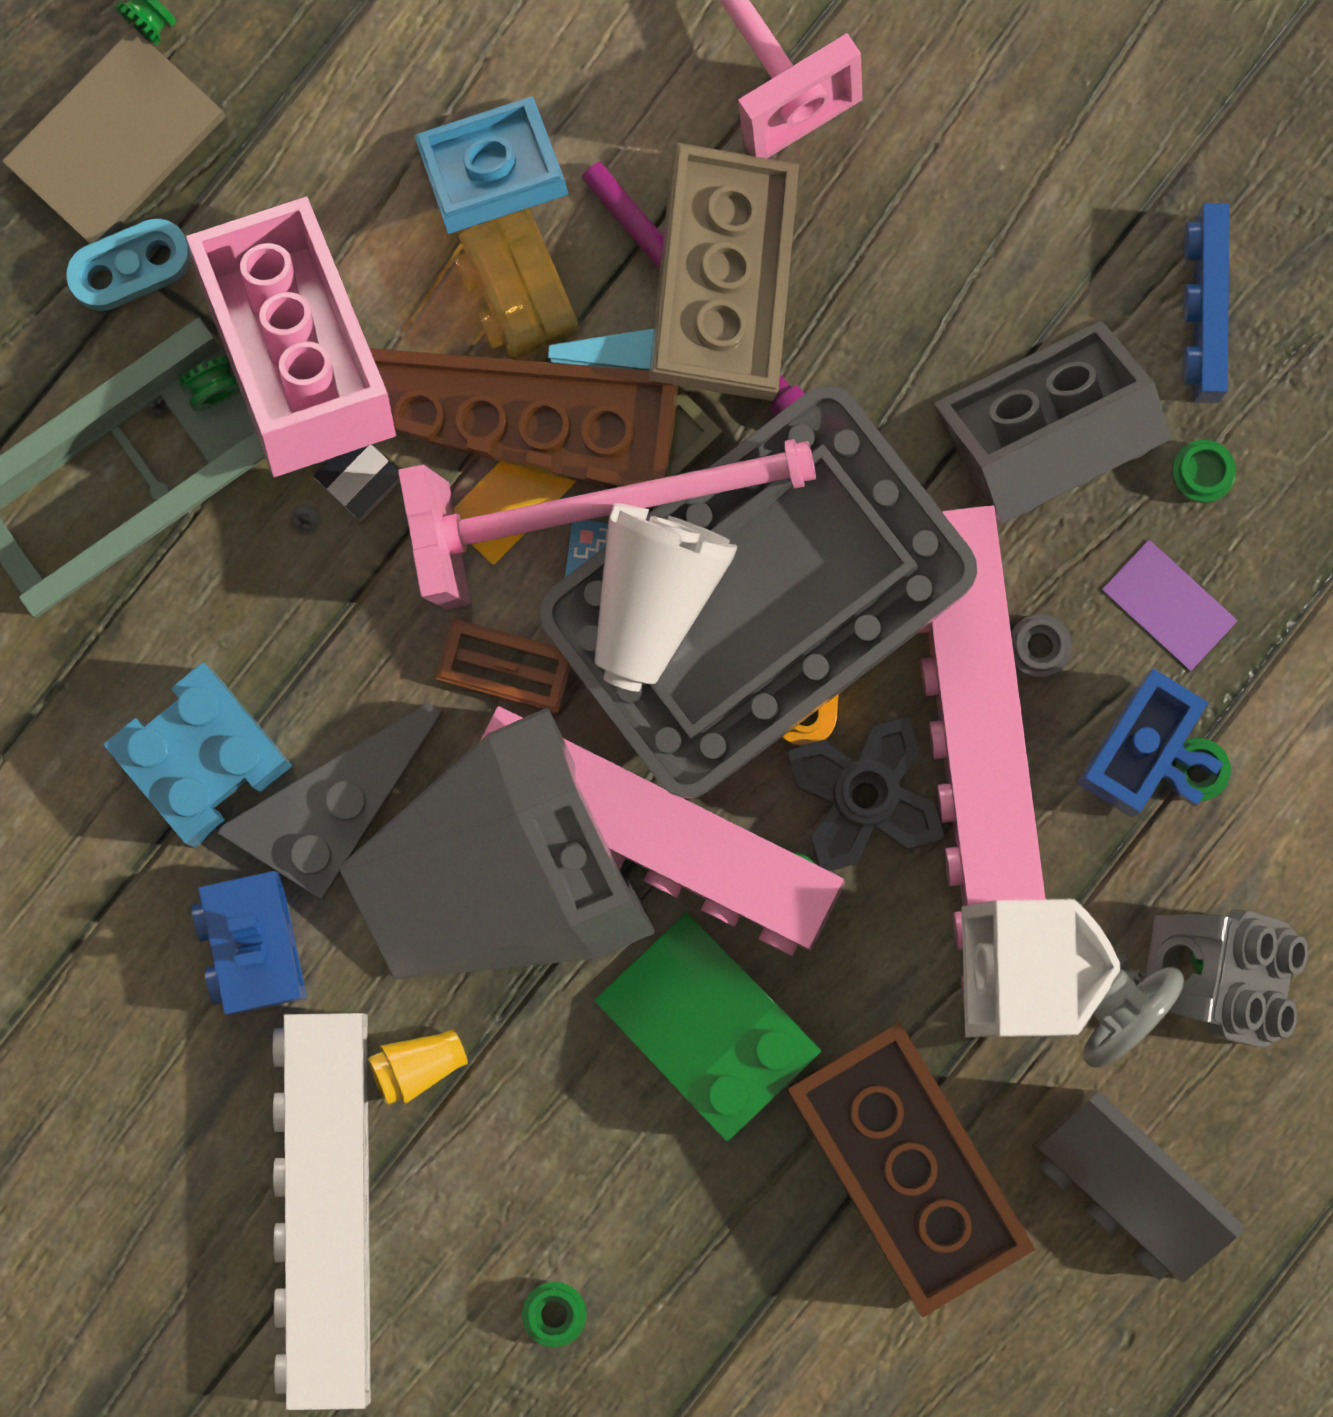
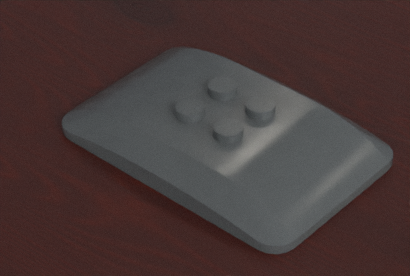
[540,385,977,798]

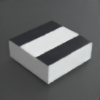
[313,445,400,522]

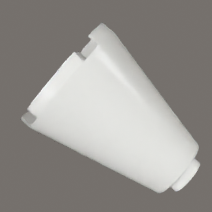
[594,503,737,691]

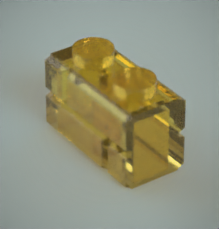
[453,208,579,360]

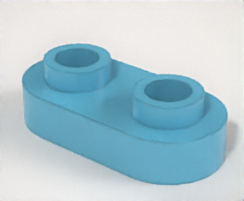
[66,219,191,311]

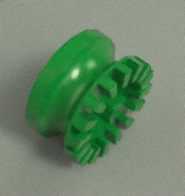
[114,0,177,46]
[178,356,240,411]

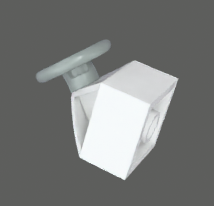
[962,900,1184,1068]

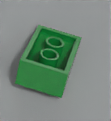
[594,912,822,1142]

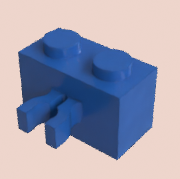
[1077,668,1223,817]
[192,871,308,1015]

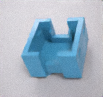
[103,662,293,848]

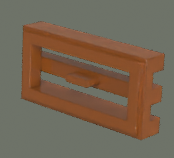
[436,618,571,715]

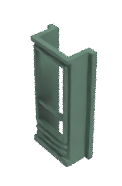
[0,317,266,619]

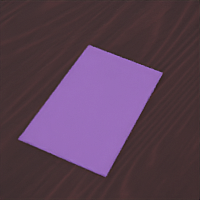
[1102,540,1238,671]

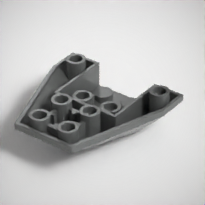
[340,707,655,980]

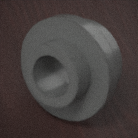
[1011,614,1072,678]

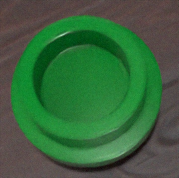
[1172,440,1236,504]

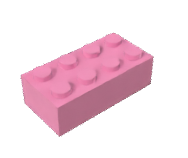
[186,197,396,477]

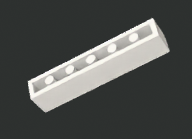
[273,1013,371,1410]

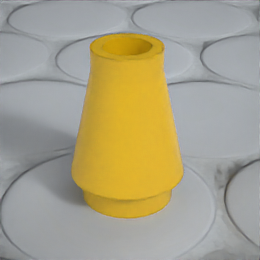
[367,1029,468,1105]

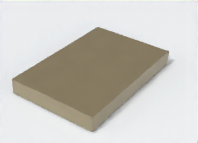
[2,27,226,244]

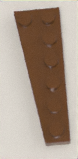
[369,348,678,489]

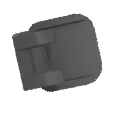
[1145,909,1308,1048]

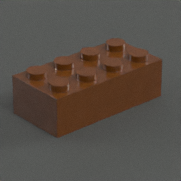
[785,1022,1036,1317]

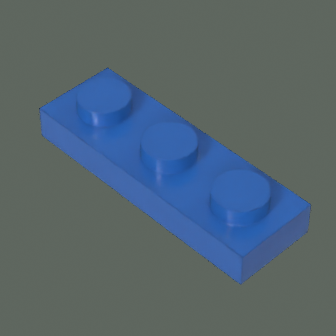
[1183,203,1229,403]

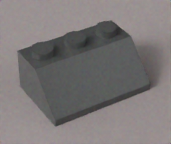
[934,320,1172,524]
[1032,1090,1246,1283]

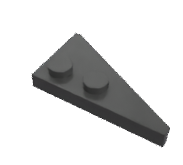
[218,702,443,900]

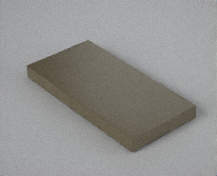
[649,143,799,401]

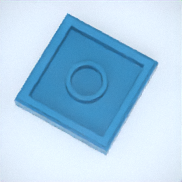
[414,96,569,234]

